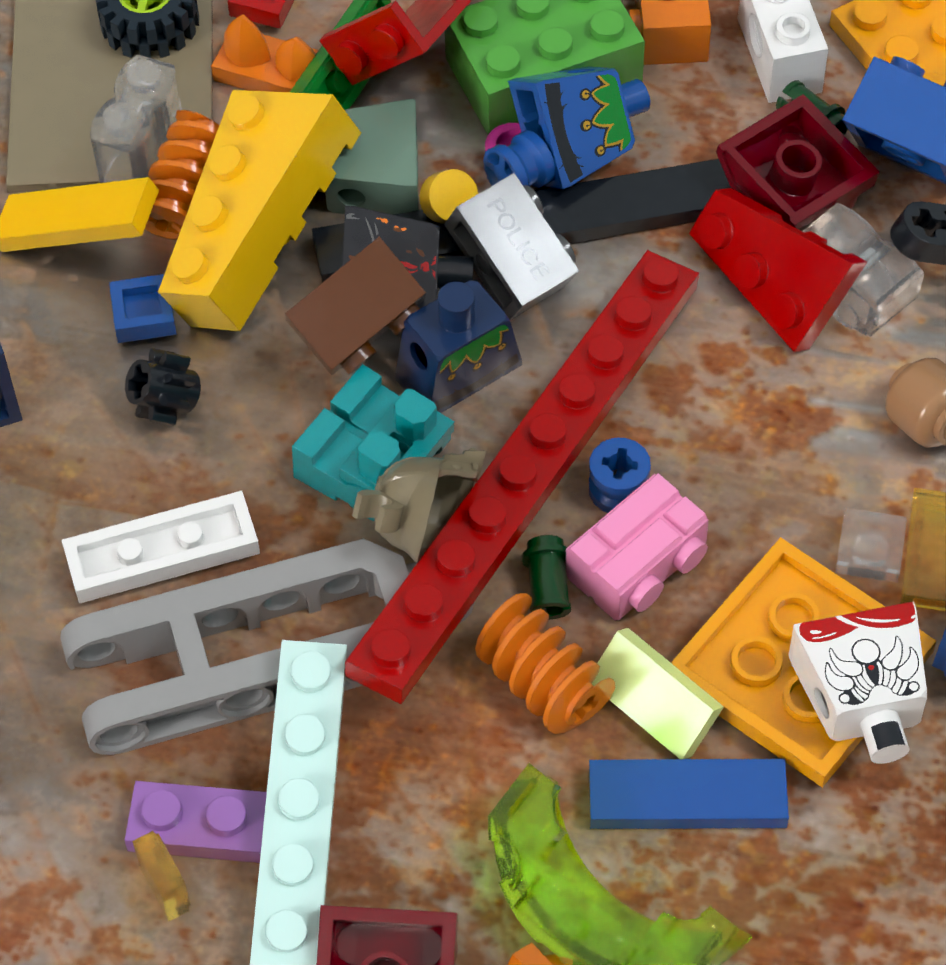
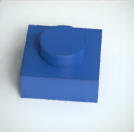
[109,274,177,343]

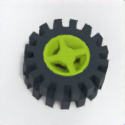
[96,0,200,60]

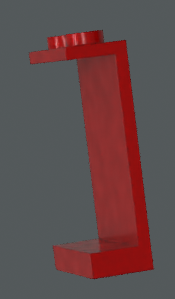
[319,0,472,85]

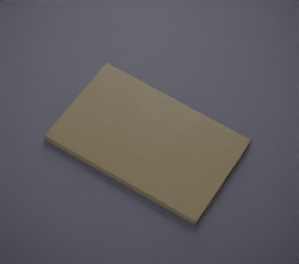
[6,0,213,193]

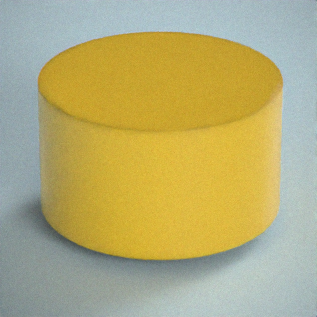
[419,169,478,224]

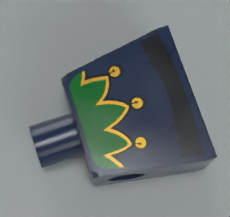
[395,280,522,413]

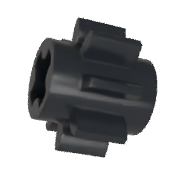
[125,348,201,426]

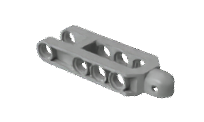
[60,538,475,755]

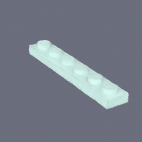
[250,640,347,965]

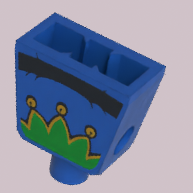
[508,67,650,189]

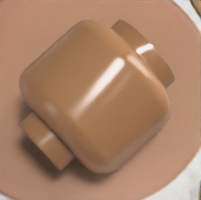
[885,358,946,448]

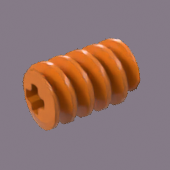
[145,110,219,240]
[475,593,615,734]

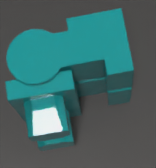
[292,364,455,521]

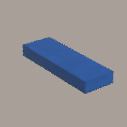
[589,759,789,829]

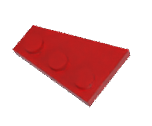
[689,188,868,352]

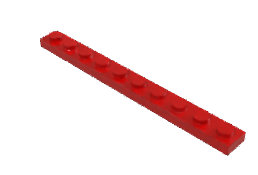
[345,250,699,704]

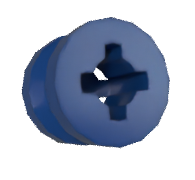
[483,130,555,188]
[589,438,651,513]

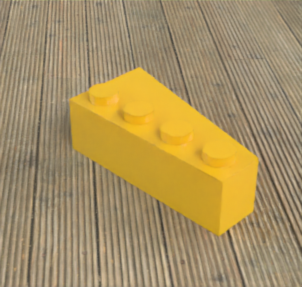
[158,90,361,331]

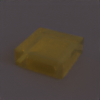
[132,831,191,921]

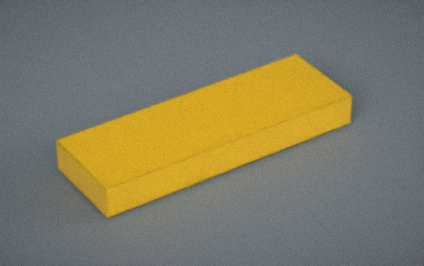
[0,177,159,252]

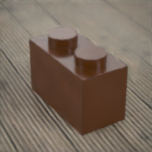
[285,236,426,375]

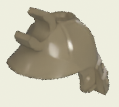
[352,448,486,563]

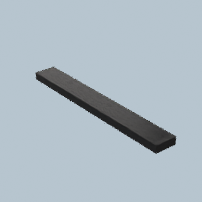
[312,159,733,283]

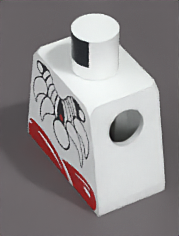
[789,601,927,764]

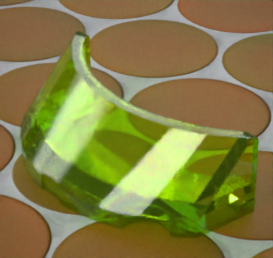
[488,763,752,965]

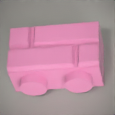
[566,473,709,621]

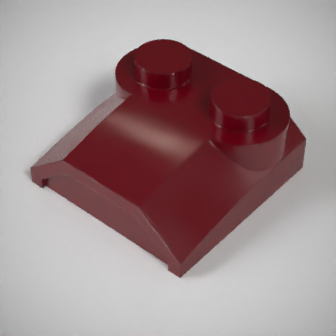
[716,94,880,229]
[316,905,458,965]

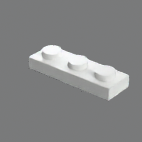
[62,491,260,604]

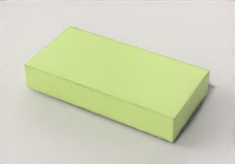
[592,628,724,759]

